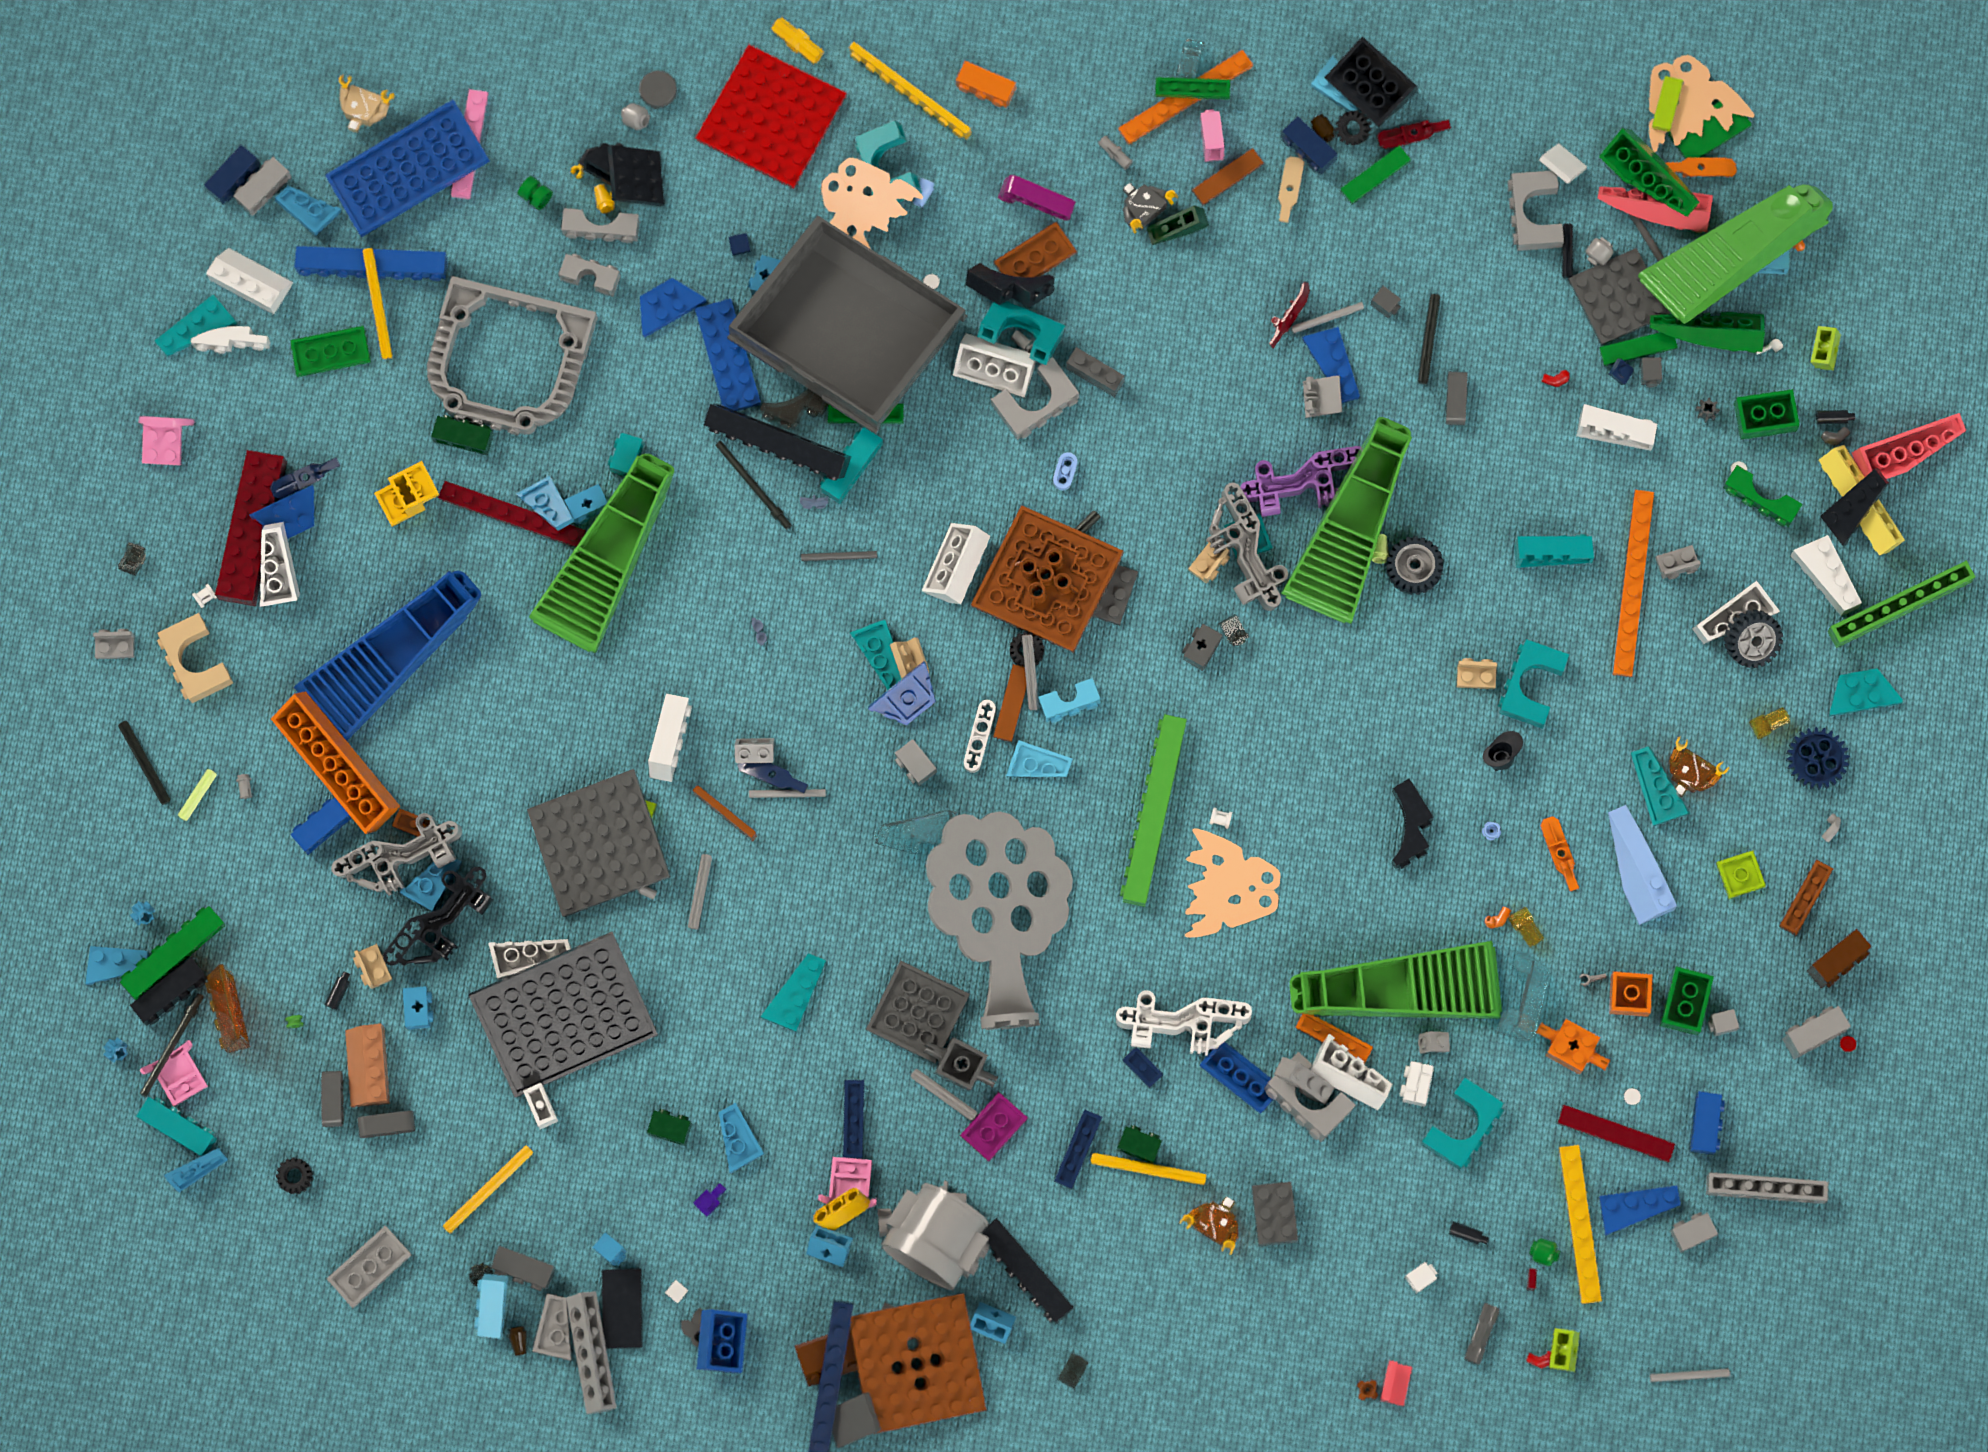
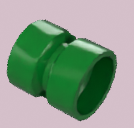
[517,176,553,210]

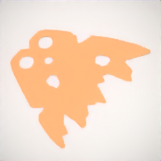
[1649,55,1754,152]
[822,158,923,248]
[1185,828,1280,938]

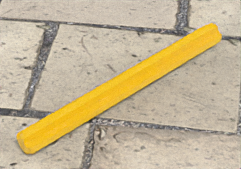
[363,248,392,359]
[443,1145,533,1233]
[1091,1153,1206,1185]

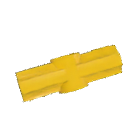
[771,17,824,65]

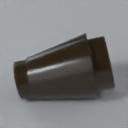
[507,1326,527,1356]

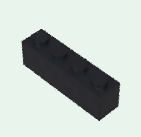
[130,957,208,1026]

